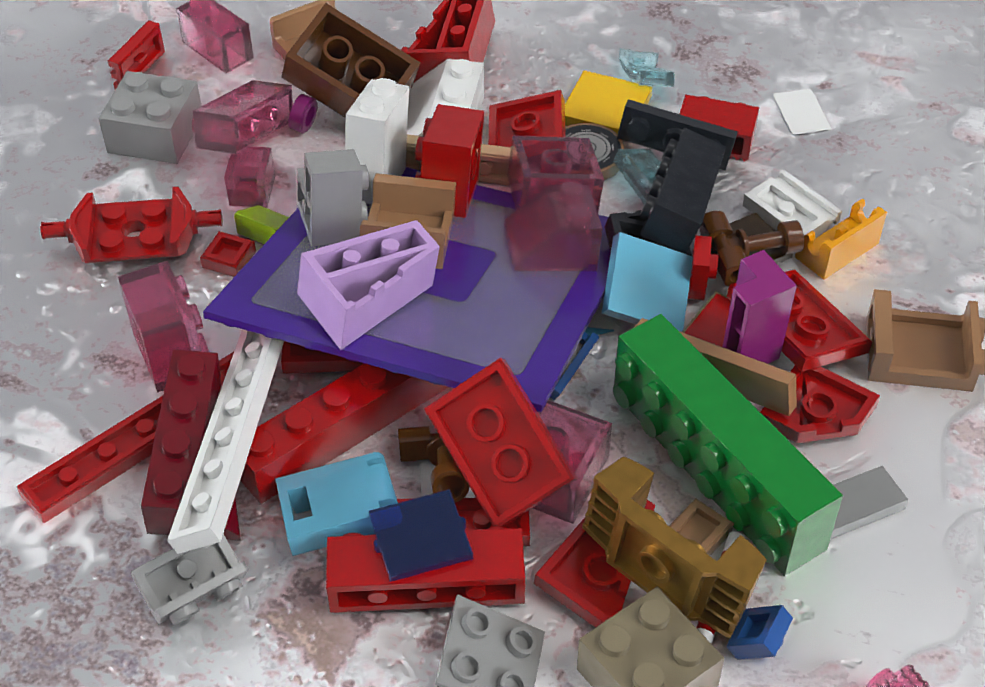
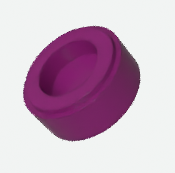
[288,94,318,133]

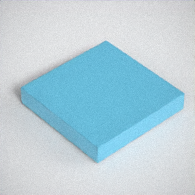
[601,232,693,332]

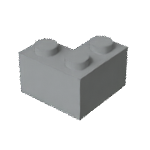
[297,149,369,246]

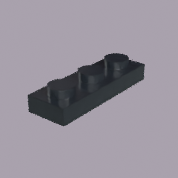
[617,99,738,171]

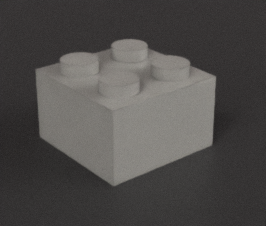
[98,71,204,164]

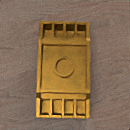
[582,456,767,639]

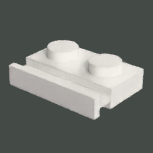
[742,169,842,238]

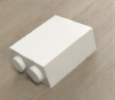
[345,78,409,205]

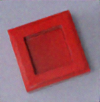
[200,231,256,277]

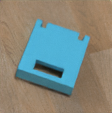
[275,452,403,556]

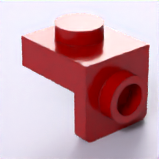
[688,235,719,301]

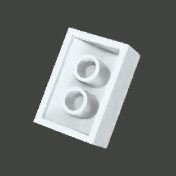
[407,59,484,136]

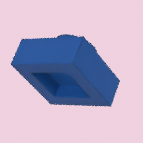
[726,605,793,660]

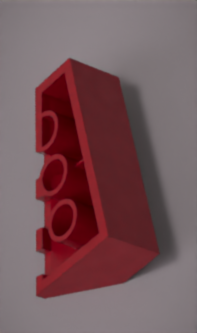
[141,349,241,541]

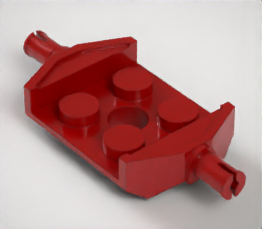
[40,186,223,263]

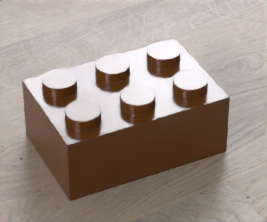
[281,3,421,118]

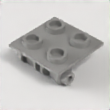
[435,595,545,687]

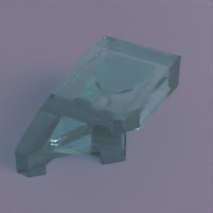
[619,48,675,87]

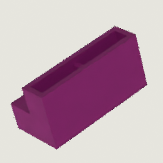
[722,250,797,364]

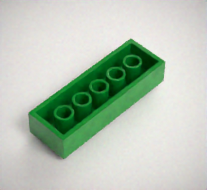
[613,314,843,577]

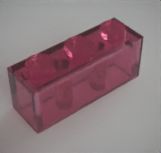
[192,80,293,154]

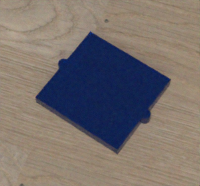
[368,489,473,582]

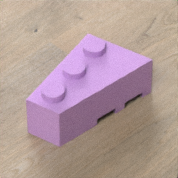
[297,220,440,350]

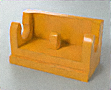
[795,199,887,280]

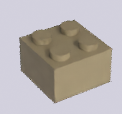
[577,587,725,687]

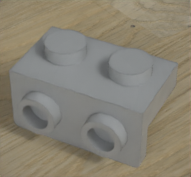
[131,534,249,625]

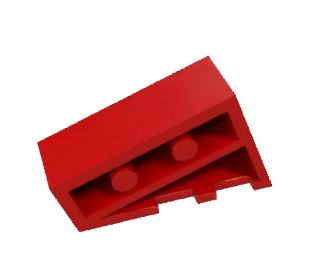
[401,0,495,88]

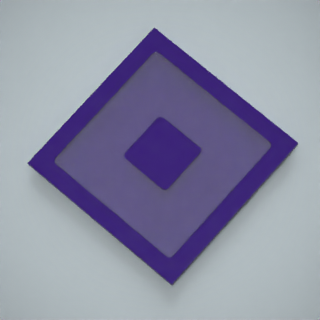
[203,167,611,412]

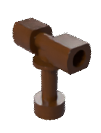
[699,211,804,286]
[398,426,470,503]

